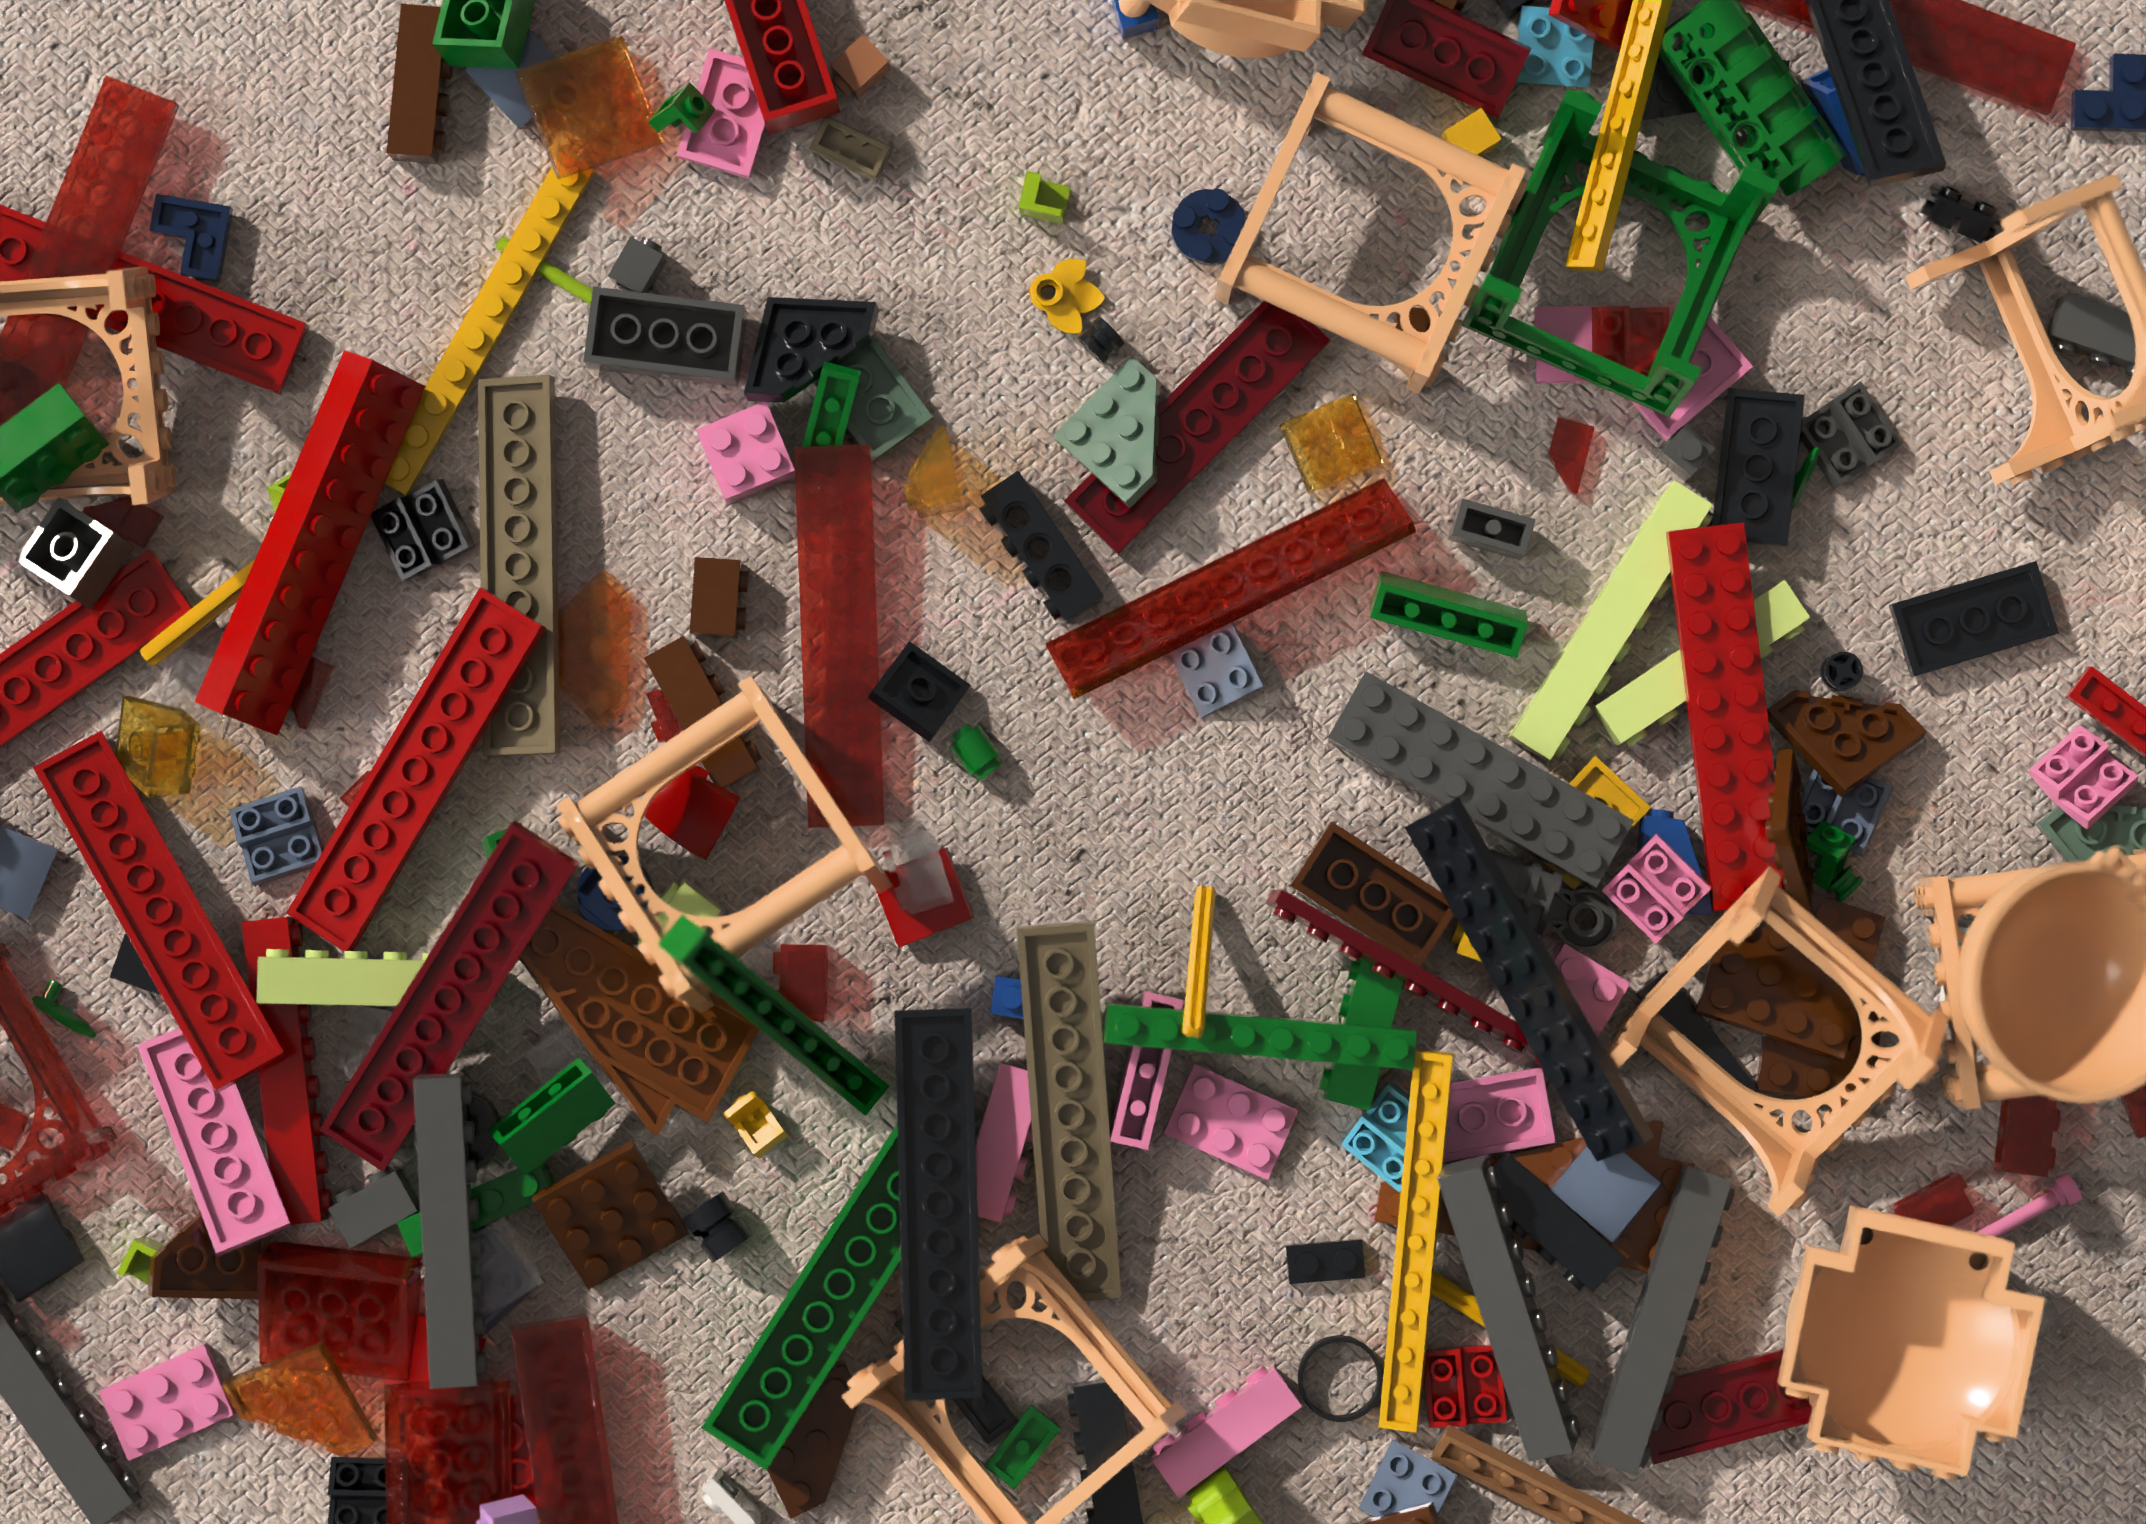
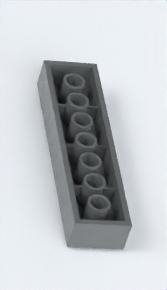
[1328,671,1634,889]

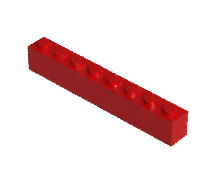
[242,917,333,1225]

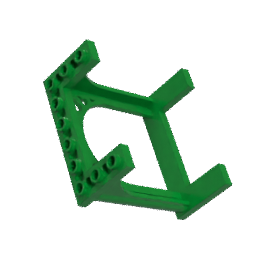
[1462,89,1780,418]

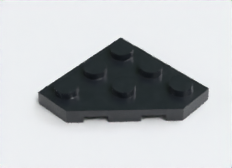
[744,297,879,403]

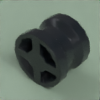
[1077,316,1124,365]
[1820,652,1863,691]

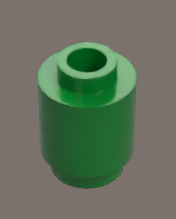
[949,723,1003,781]

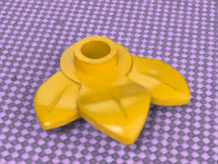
[1029,259,1105,334]

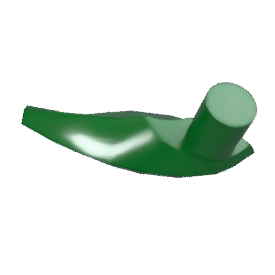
[1792,447,1820,510]
[32,980,97,1038]

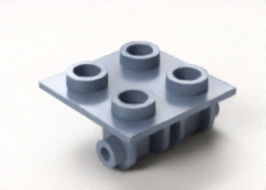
[1168,618,1265,717]
[1359,1440,1458,1518]

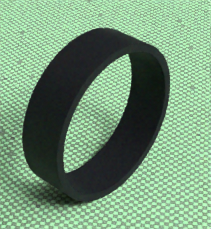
[1298,1335,1383,1422]

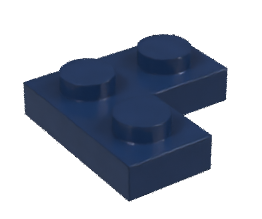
[2071,54,2146,132]
[149,194,233,283]

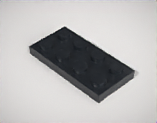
[1712,388,1806,547]
[1889,561,2059,677]

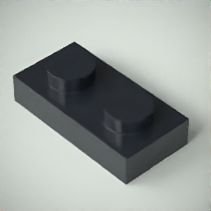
[1285,1238,1365,1284]

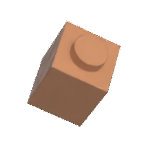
[830,34,891,100]

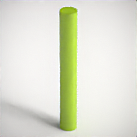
[496,236,593,305]

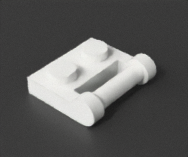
[701,1468,762,1524]

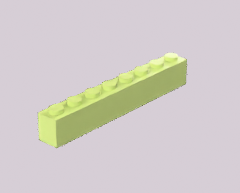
[1508,480,1713,762]

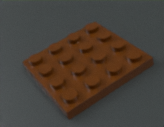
[1695,893,1886,1062]

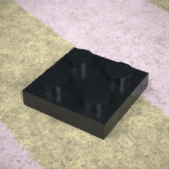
[868,641,971,742]

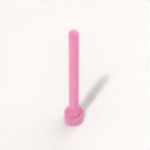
[1977,1173,2083,1237]

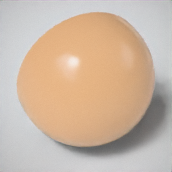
[1957,846,2146,1103]

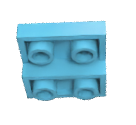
[1341,1081,1451,1193]

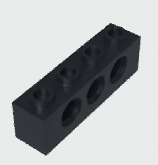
[979,471,1104,624]

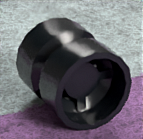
[683,1191,753,1263]

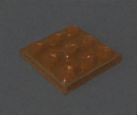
[515,35,664,180]

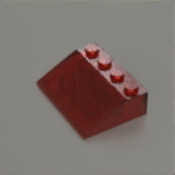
[257,1241,421,1382]
[384,1379,512,1524]

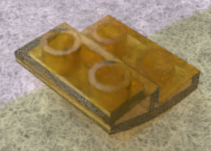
[1279,393,1383,494]

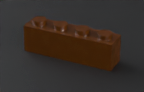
[386,4,453,164]
[644,636,762,789]

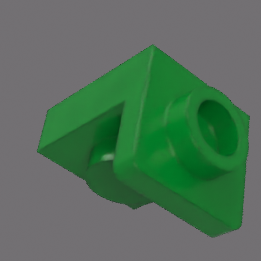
[647,82,715,133]
[1805,821,1856,890]

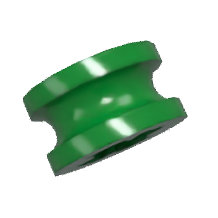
[1826,866,1864,903]

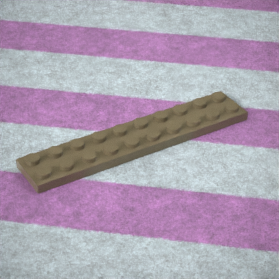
[478,375,560,757]
[1016,920,1122,1301]

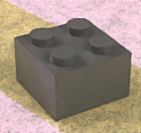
[15,497,134,610]

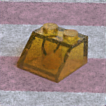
[903,426,963,519]
[115,696,201,798]

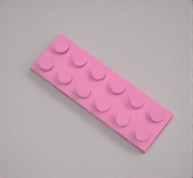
[137,1028,292,1256]

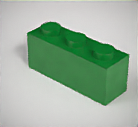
[488,1057,616,1176]

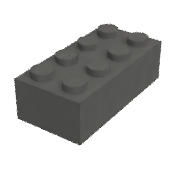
[583,287,748,387]

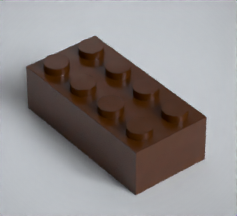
[1288,821,1454,967]

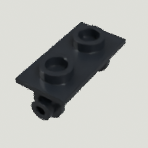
[1920,185,2002,243]

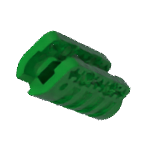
[1658,0,1847,197]

